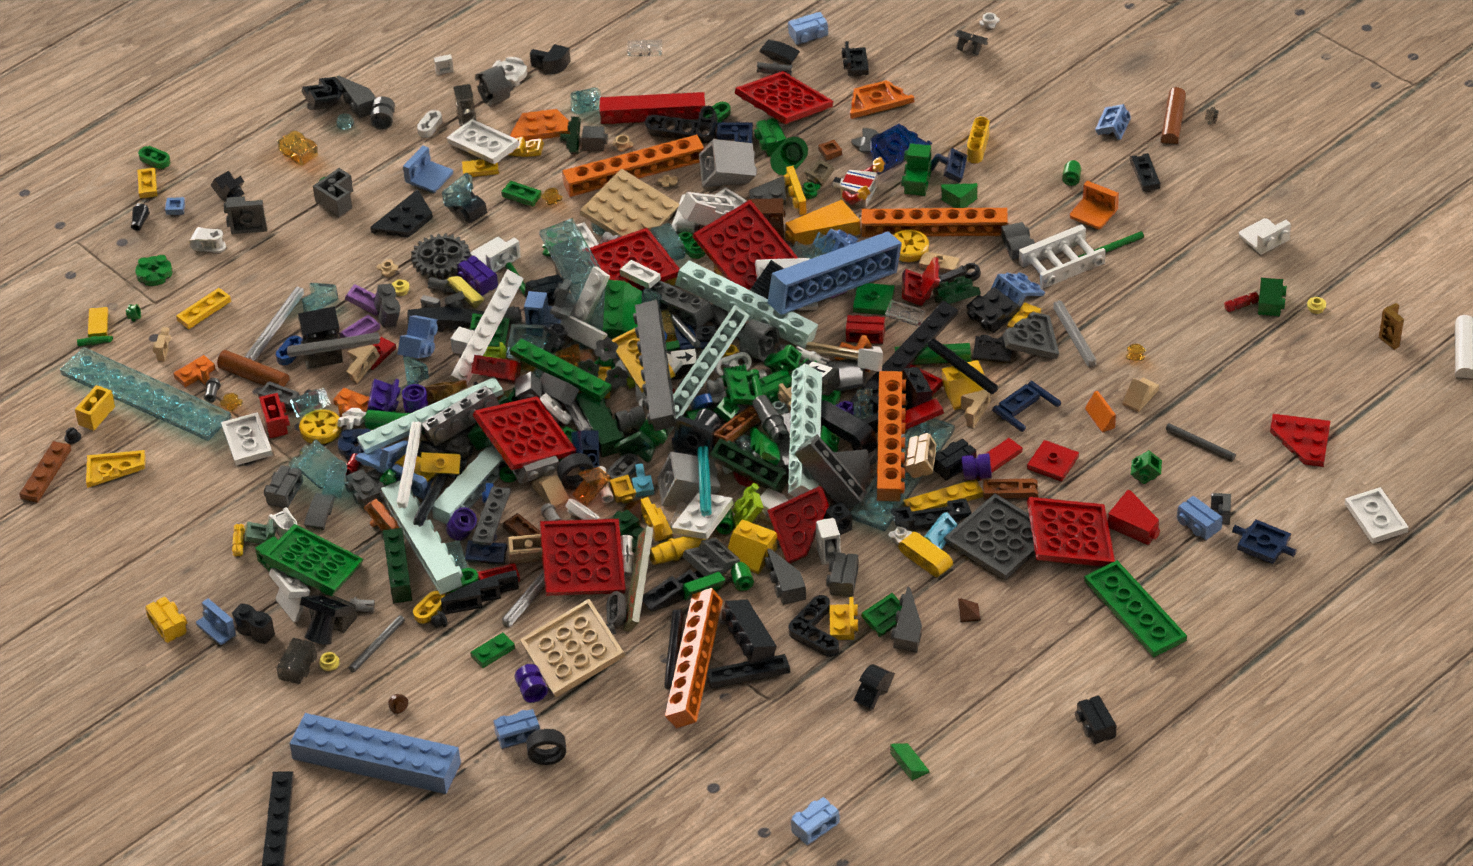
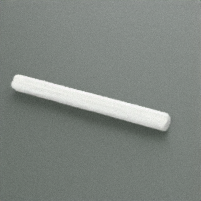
[397,421,422,509]

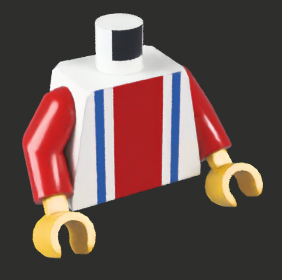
[833,157,885,208]

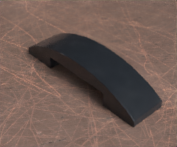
[890,499,971,529]

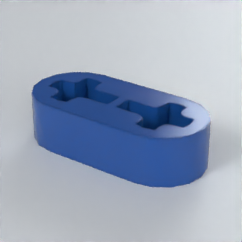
[276,335,303,365]
[690,393,713,410]

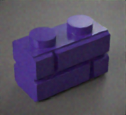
[457,255,498,296]

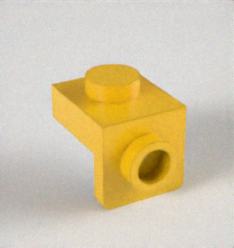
[610,475,636,504]

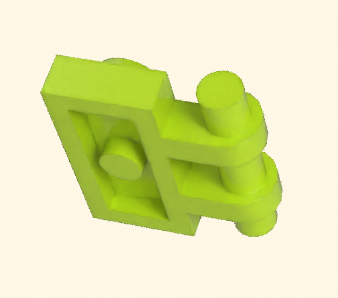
[732,483,763,527]

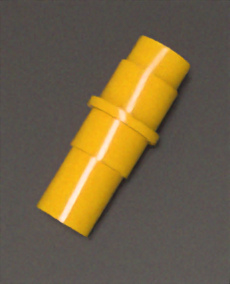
[649,536,706,565]

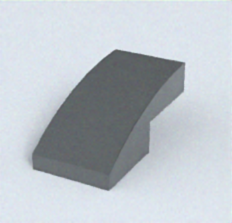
[304,493,335,530]

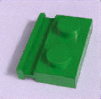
[861,593,902,637]

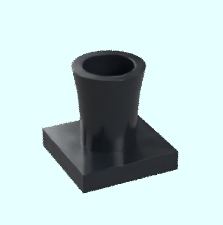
[673,409,720,459]
[299,594,355,645]

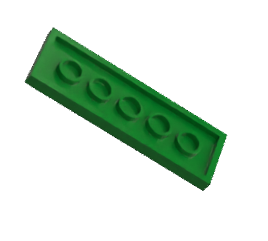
[1084,560,1187,658]

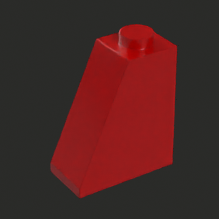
[1108,490,1160,545]

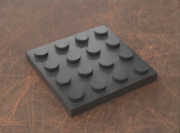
[944,494,1035,580]

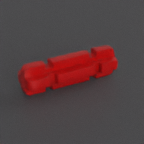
[1224,292,1259,312]

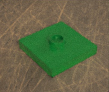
[853,283,895,315]

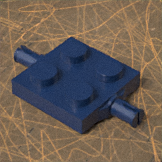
[1232,519,1297,564]

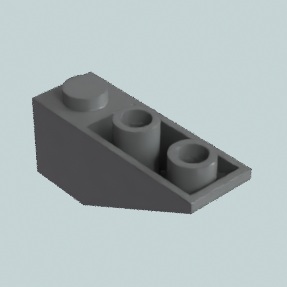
[336,75,376,119]
[765,548,806,605]
[891,587,922,653]

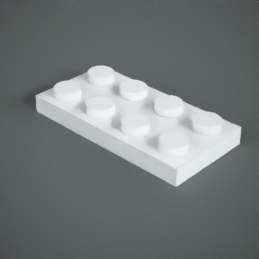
[447,119,520,165]

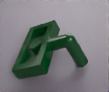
[560,116,582,154]
[613,430,656,463]

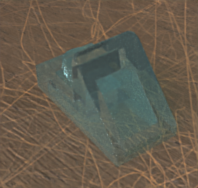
[442,173,473,207]
[302,283,339,312]
[403,356,429,386]
[290,387,331,417]

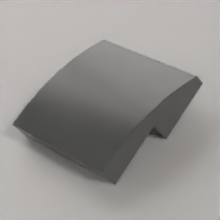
[827,359,867,391]
[833,449,872,490]
[682,537,740,576]

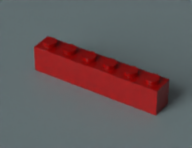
[600,92,706,124]

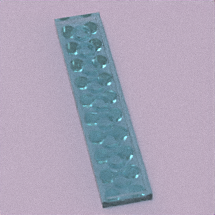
[60,347,231,441]

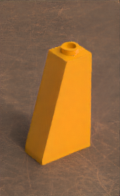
[784,200,861,247]

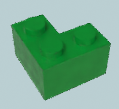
[901,143,932,196]

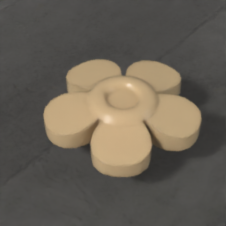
[658,174,678,187]

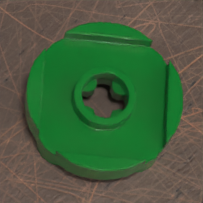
[135,255,173,286]

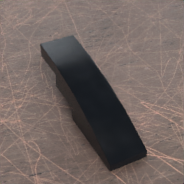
[407,307,485,332]
[441,570,519,615]
[642,570,705,612]

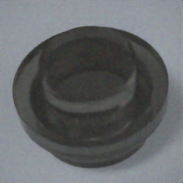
[1205,107,1219,124]

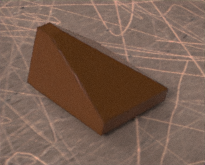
[624,499,642,522]
[958,598,981,622]

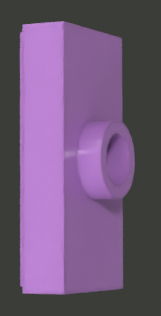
[345,284,379,316]
[339,315,380,338]

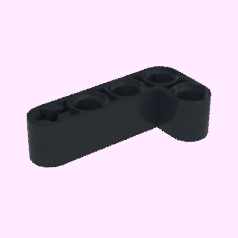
[645,106,718,143]
[821,400,878,454]

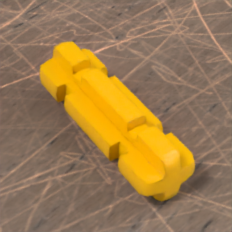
[232,524,245,557]

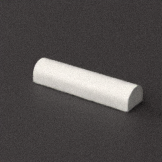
[1455,315,1473,378]

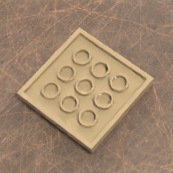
[579,169,680,237]
[520,599,626,698]

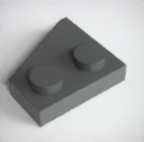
[749,177,786,205]

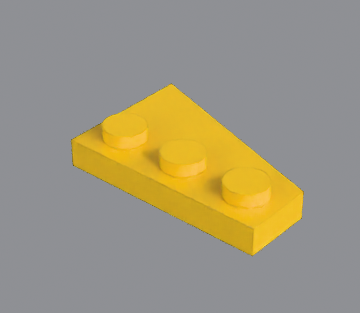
[86,450,146,488]

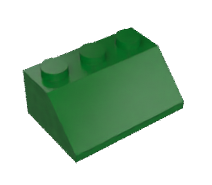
[602,280,642,339]

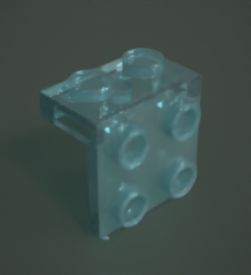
[288,439,343,489]

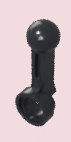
[938,263,981,283]

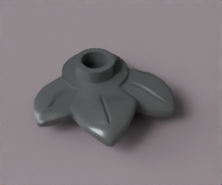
[851,128,887,153]

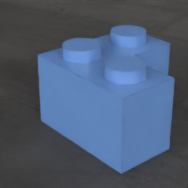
[524,291,561,335]
[397,315,438,358]

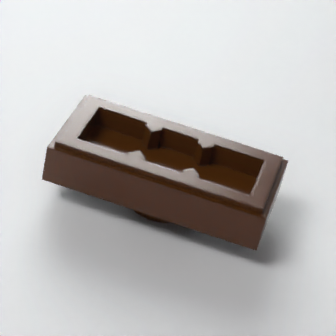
[503,513,540,536]

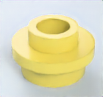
[392,279,410,296]
[1307,297,1326,314]
[319,652,340,671]

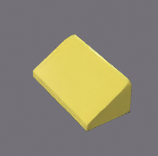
[447,276,484,309]

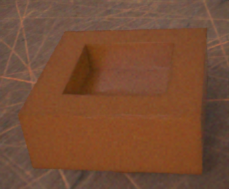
[818,140,842,161]

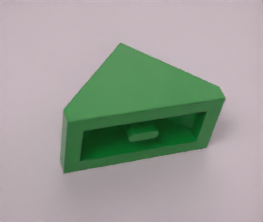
[941,183,977,208]

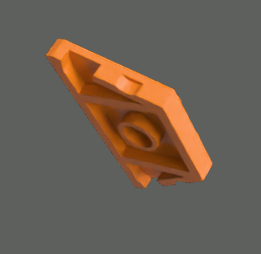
[850,80,914,119]
[510,109,570,141]

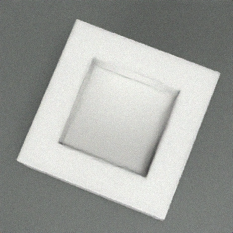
[434,54,454,75]

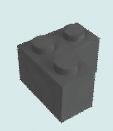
[313,168,353,217]

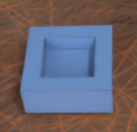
[165,197,186,215]

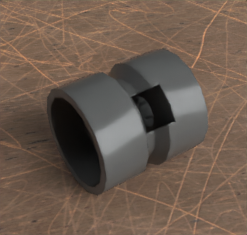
[370,96,395,130]
[614,406,646,436]

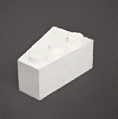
[677,192,737,226]

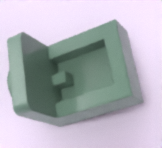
[245,519,276,544]

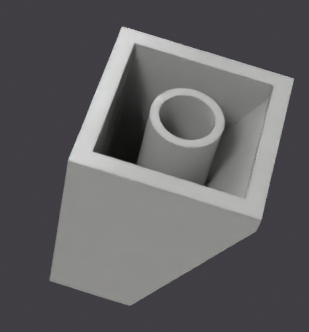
[699,139,757,187]
[657,452,720,506]

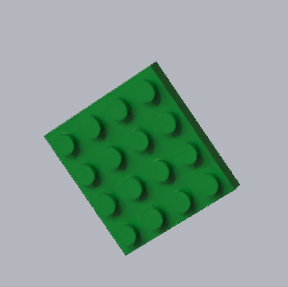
[262,524,363,596]

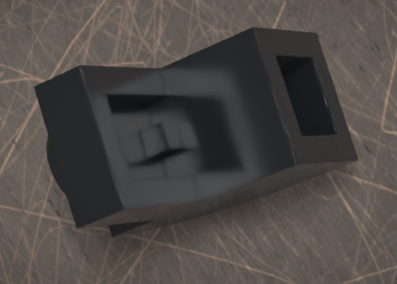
[530,44,571,75]
[211,171,245,203]
[853,664,895,709]

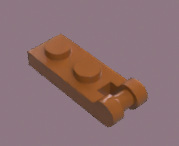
[983,478,1039,499]

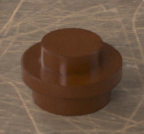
[388,694,408,714]

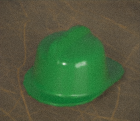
[770,136,808,175]

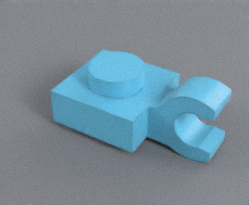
[632,463,654,497]

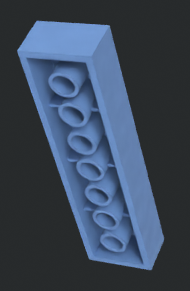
[768,232,902,315]
[289,713,461,794]

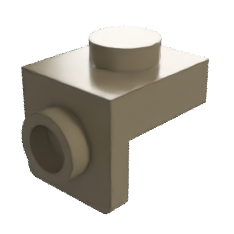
[804,159,835,186]

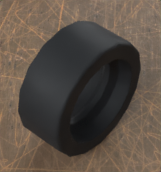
[557,453,596,490]
[526,729,567,765]

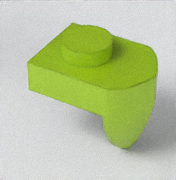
[483,342,509,360]

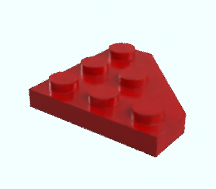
[1270,414,1331,467]
[767,486,829,564]

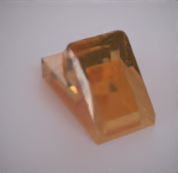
[555,344,595,368]
[572,467,612,507]

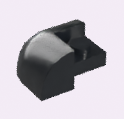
[302,77,343,110]

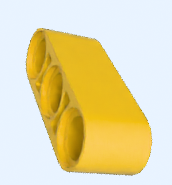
[967,117,989,164]
[898,532,953,577]

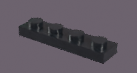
[707,654,790,689]

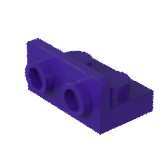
[367,379,401,412]

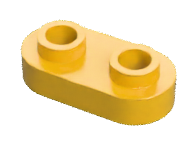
[413,591,445,623]

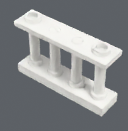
[1019,224,1105,289]

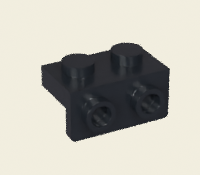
[842,41,869,76]
[543,322,568,353]

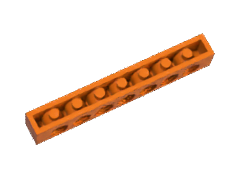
[562,135,704,197]
[861,208,1008,237]
[877,371,906,502]
[665,588,723,728]

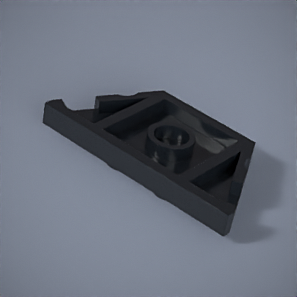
[370,190,433,238]

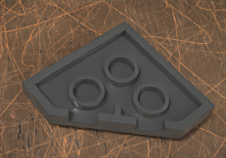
[1003,312,1059,359]

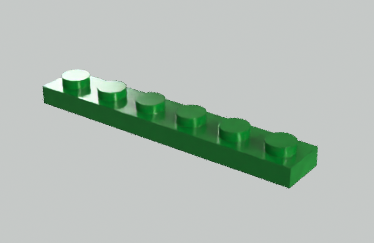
[510,338,612,401]

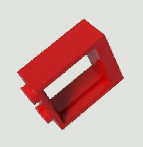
[471,355,522,381]

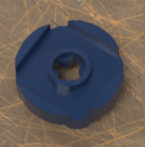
[338,429,371,460]

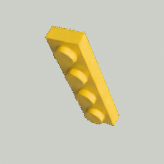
[903,479,983,511]

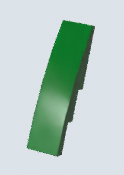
[750,427,781,466]

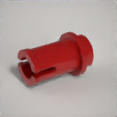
[342,453,361,476]

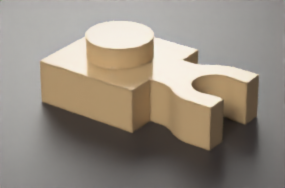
[153,327,171,361]

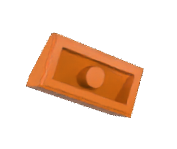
[1085,391,1116,432]

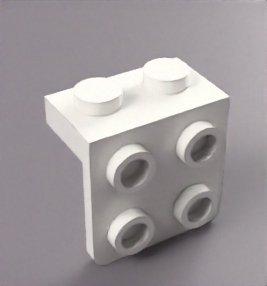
[1239,218,1291,255]

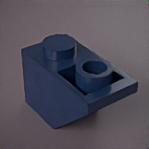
[571,430,599,469]

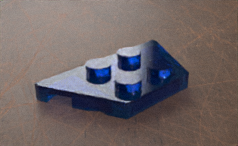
[869,124,932,176]

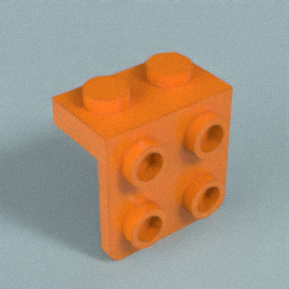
[1070,181,1119,229]

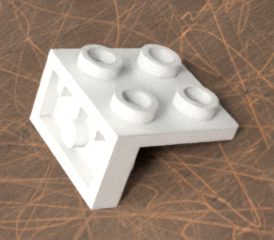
[470,237,521,272]
[269,568,310,622]

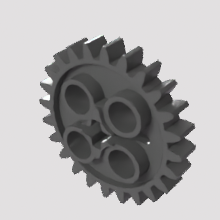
[411,233,471,279]

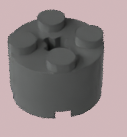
[475,66,513,106]
[738,319,780,361]

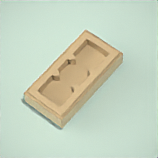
[919,252,959,273]

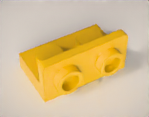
[641,497,673,542]
[830,597,858,640]

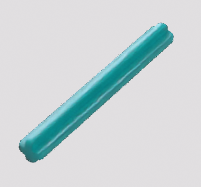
[698,446,712,517]

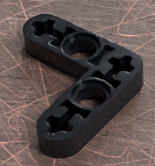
[788,595,839,657]

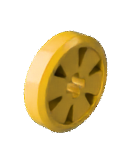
[893,229,929,262]
[299,409,342,444]

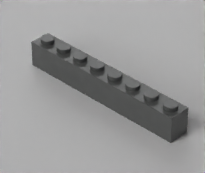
[633,300,677,431]

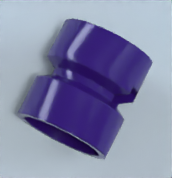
[402,384,428,413]
[962,453,992,481]
[446,507,477,541]
[514,664,548,703]

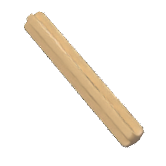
[805,342,859,361]

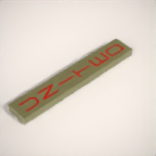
[623,526,653,632]

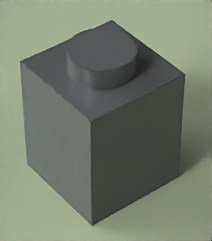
[581,126,608,151]
[515,372,542,400]

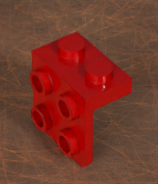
[902,257,940,306]

